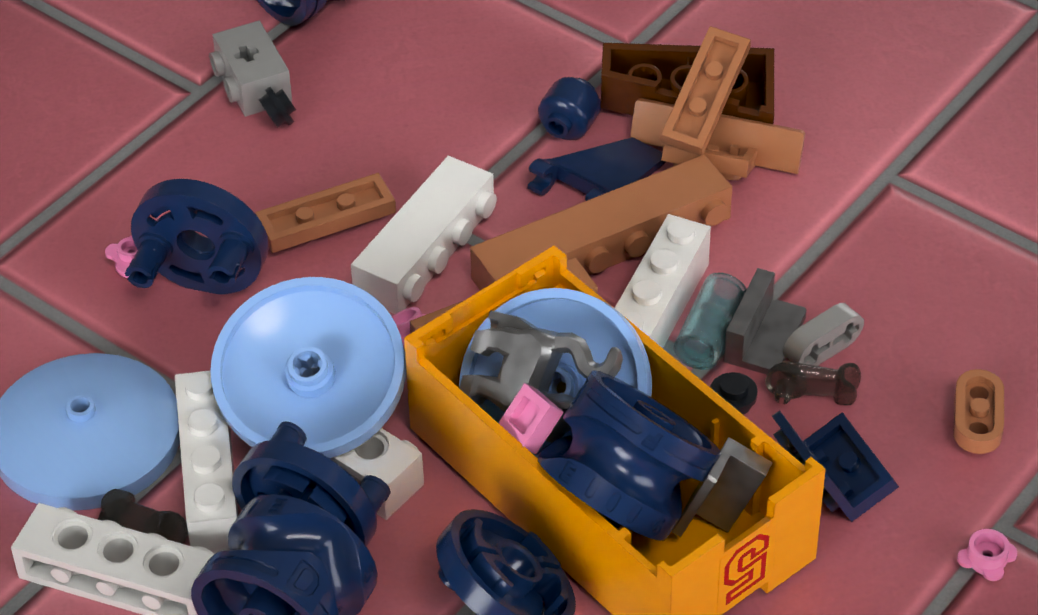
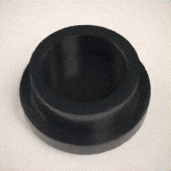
[258,87,296,128]
[710,372,758,415]

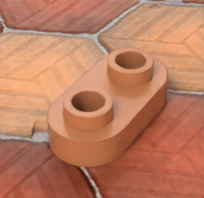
[953,369,1004,454]

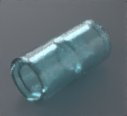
[674,273,747,370]

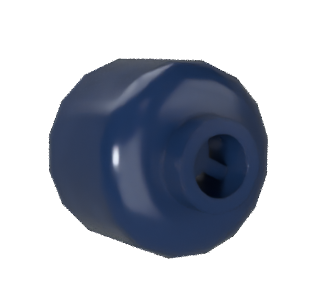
[538,77,601,140]

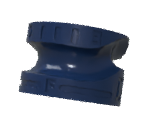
[537,370,722,541]
[191,494,378,615]

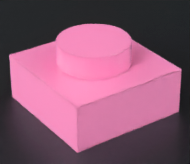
[498,383,564,454]

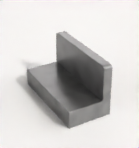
[724,268,807,377]
[672,437,773,537]

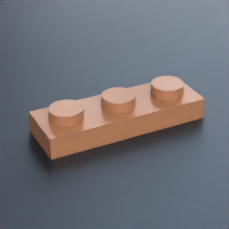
[661,26,751,156]
[255,172,396,253]

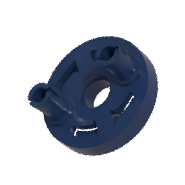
[125,179,269,294]
[232,421,391,547]
[436,509,576,615]

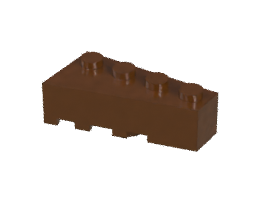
[601,42,774,124]

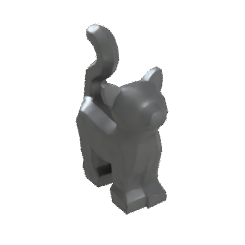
[459,310,623,443]

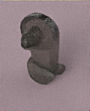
[765,361,861,405]
[98,489,188,544]

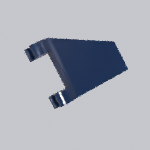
[527,137,666,201]

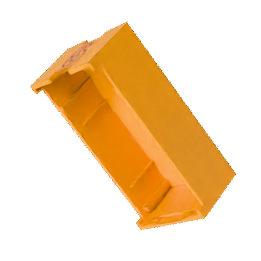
[404,245,826,615]

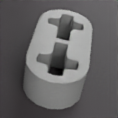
[783,303,864,371]

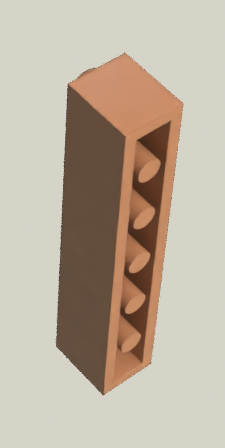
[470,154,732,290]

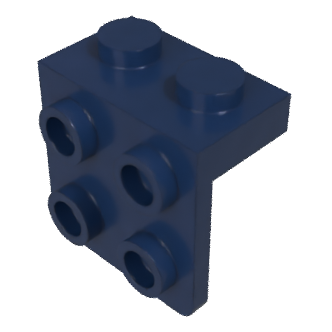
[772,410,899,522]

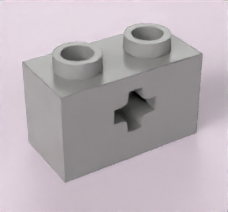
[209,20,292,117]

